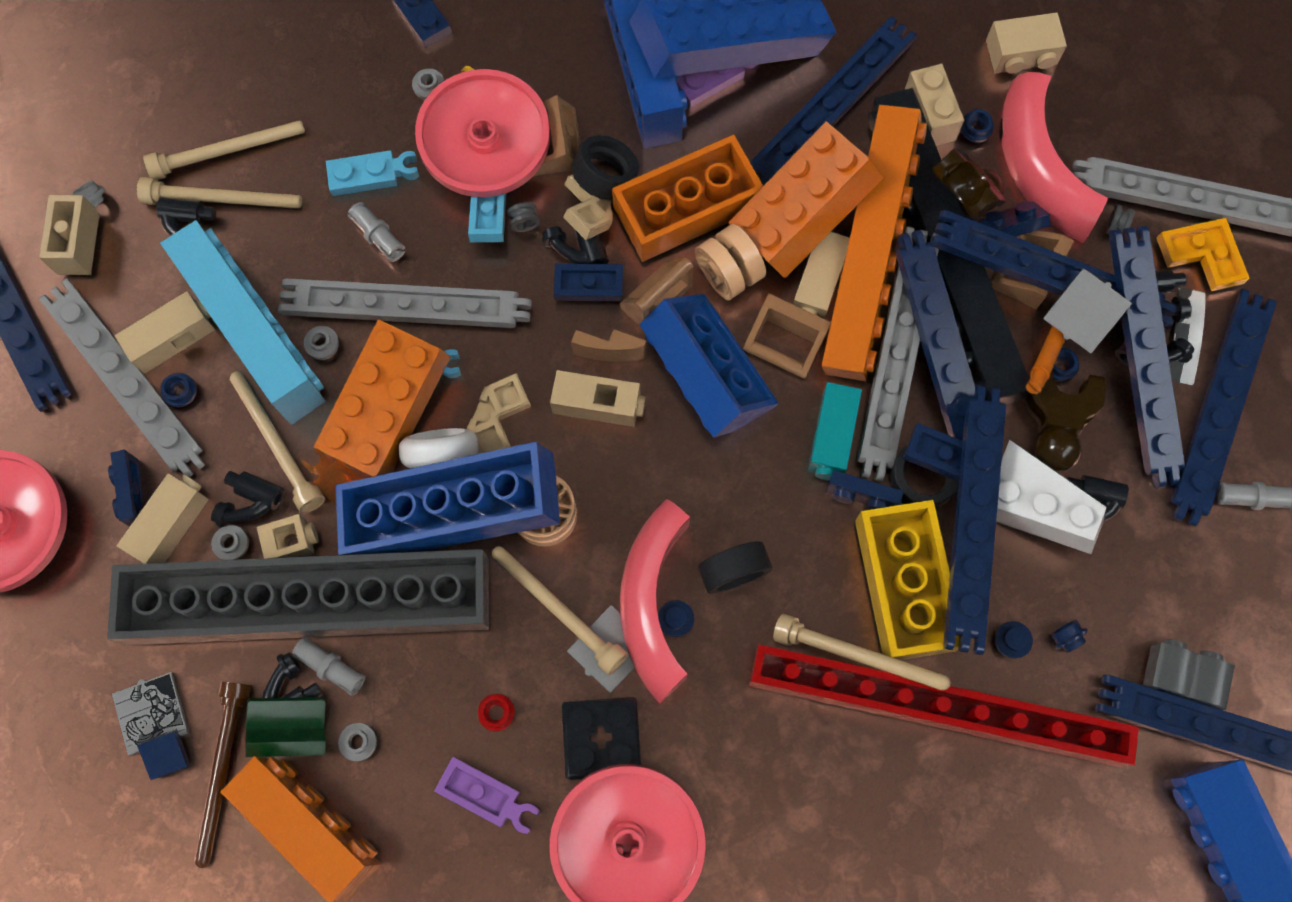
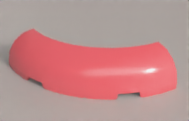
[1001,72,1108,243]
[620,499,690,704]

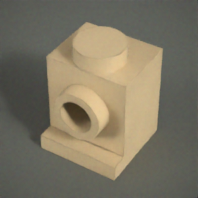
[257,514,319,559]

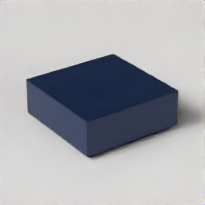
[137,729,190,780]

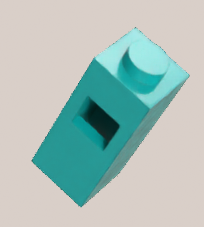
[807,382,862,481]

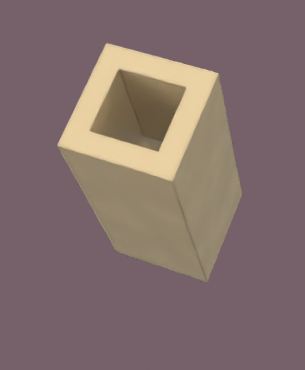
[793,232,850,319]
[114,291,215,374]
[550,370,646,427]
[116,473,209,564]

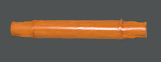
[1026,326,1065,394]

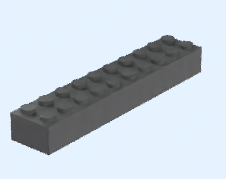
[107,549,489,645]

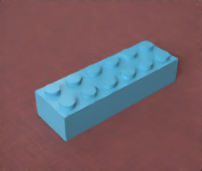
[160,220,326,425]

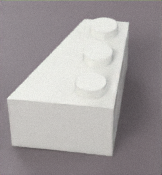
[996,440,1107,554]

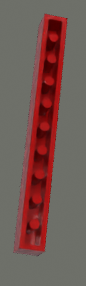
[749,644,1139,767]

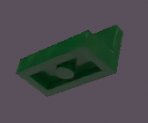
[245,697,326,757]

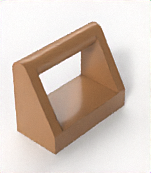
[534,95,581,176]
[990,230,1074,310]
[620,257,693,326]
[743,294,831,379]

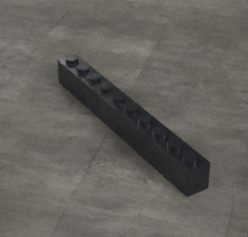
[868,87,1030,405]

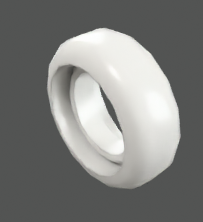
[399,428,479,469]

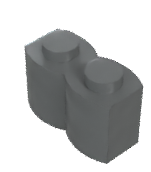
[1143,639,1235,710]

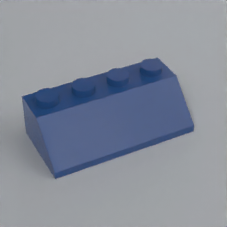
[639,294,779,438]
[1171,759,1292,902]

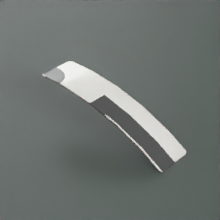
[1170,288,1205,385]

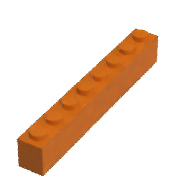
[821,105,927,382]

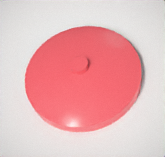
[415,69,550,197]
[0,450,67,593]
[549,764,706,902]

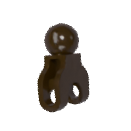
[932,149,1006,223]
[1024,368,1106,472]

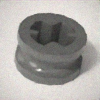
[507,202,540,232]
[1105,204,1134,235]

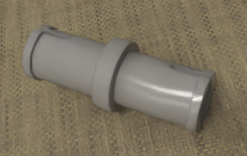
[348,202,406,262]
[1217,481,1292,510]
[292,637,366,696]

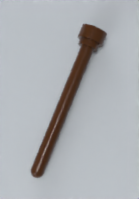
[195,681,252,868]

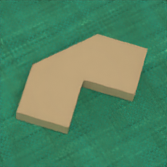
[563,174,613,240]
[467,373,531,454]

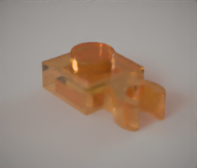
[302,448,361,505]

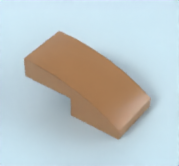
[571,329,647,362]

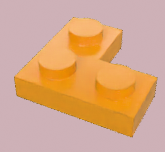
[1157,218,1250,291]

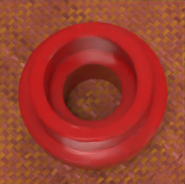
[477,694,515,732]

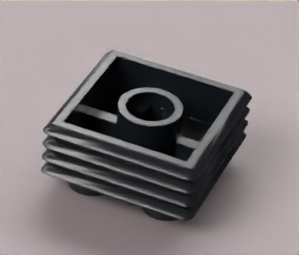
[562,697,641,780]

